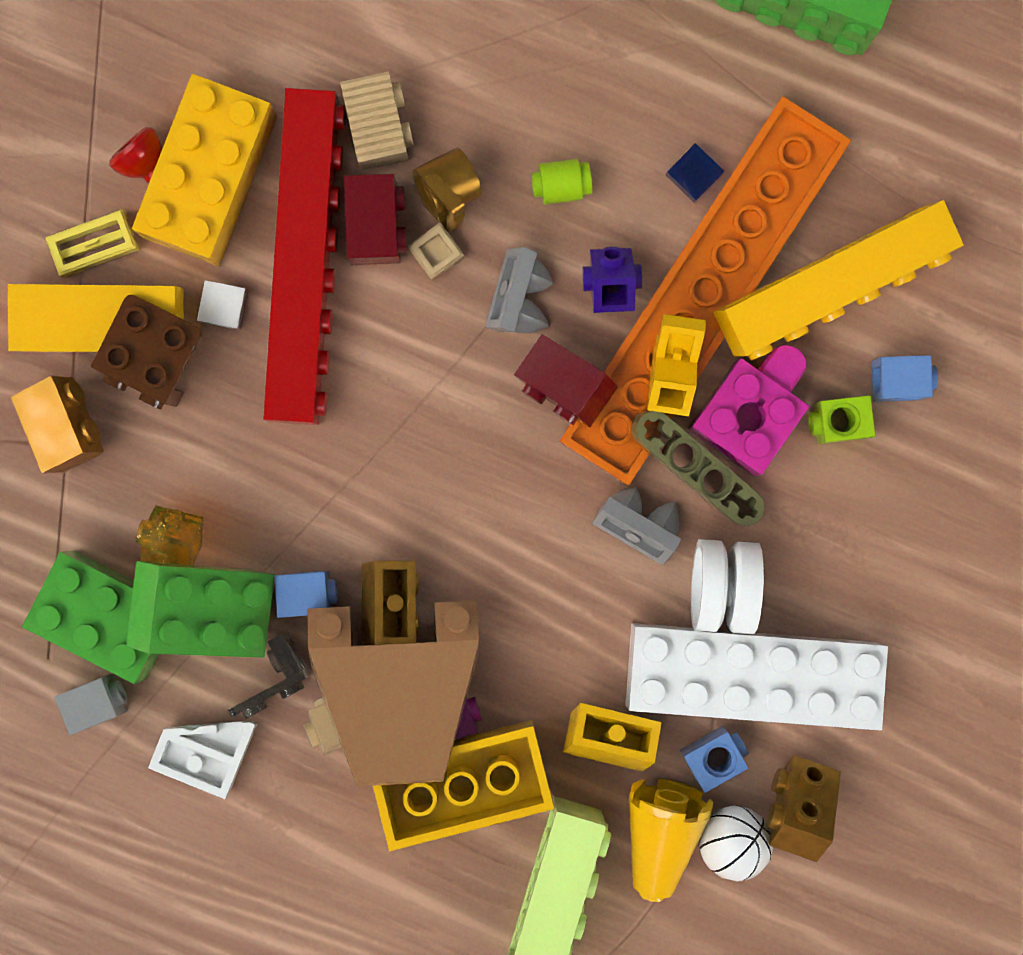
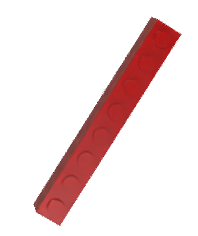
[263,88,346,425]

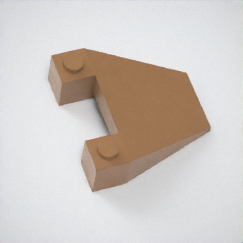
[307,600,479,787]

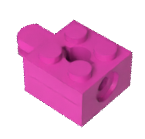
[687,345,810,476]

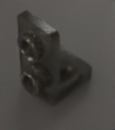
[228,631,310,719]

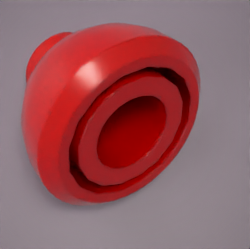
[109,127,162,183]

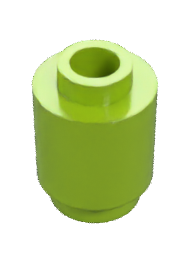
[531,159,592,205]

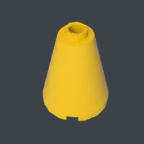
[629,779,713,902]

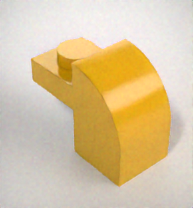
[647,314,706,416]

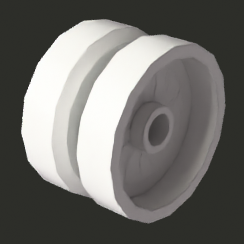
[691,539,764,634]

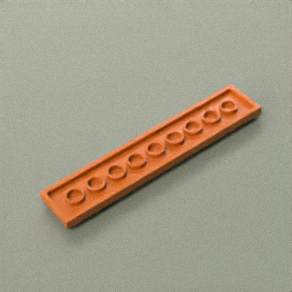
[559,96,852,486]

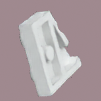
[148,720,258,799]

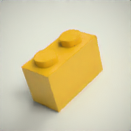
[563,703,662,772]

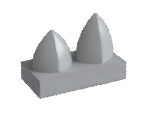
[485,247,553,333]
[592,487,681,565]

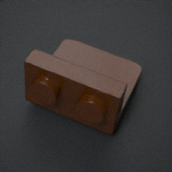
[90,295,202,410]

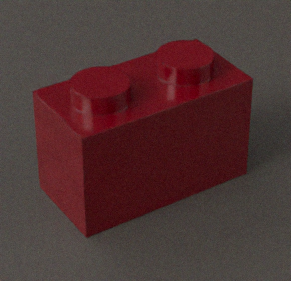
[344,174,407,266]
[514,334,618,427]

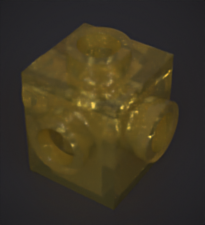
[136,505,204,565]

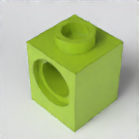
[808,395,875,444]

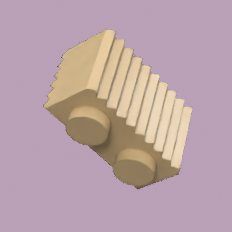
[340,71,414,170]

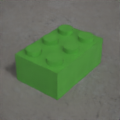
[22,551,159,684]
[126,561,275,658]

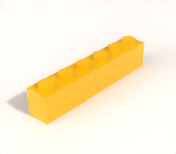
[713,200,964,360]

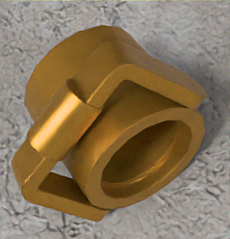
[412,148,481,232]

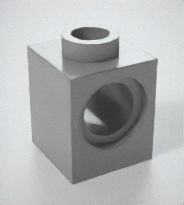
[54,674,127,736]

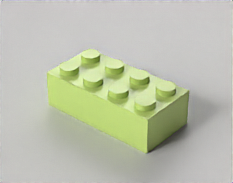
[507,796,611,955]

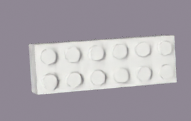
[625,623,888,730]

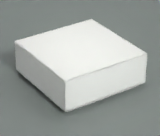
[197,280,248,330]

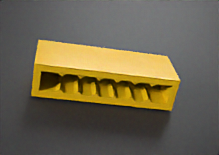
[8,284,184,352]

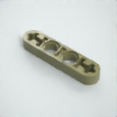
[631,410,765,526]

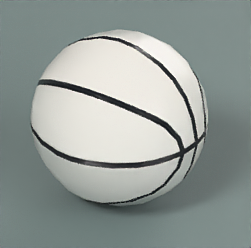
[699,805,773,881]

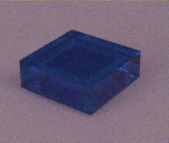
[666,143,725,203]

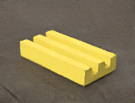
[45,209,140,278]

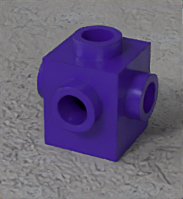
[582,247,642,313]

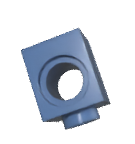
[871,355,938,402]
[274,571,338,618]
[680,726,749,793]

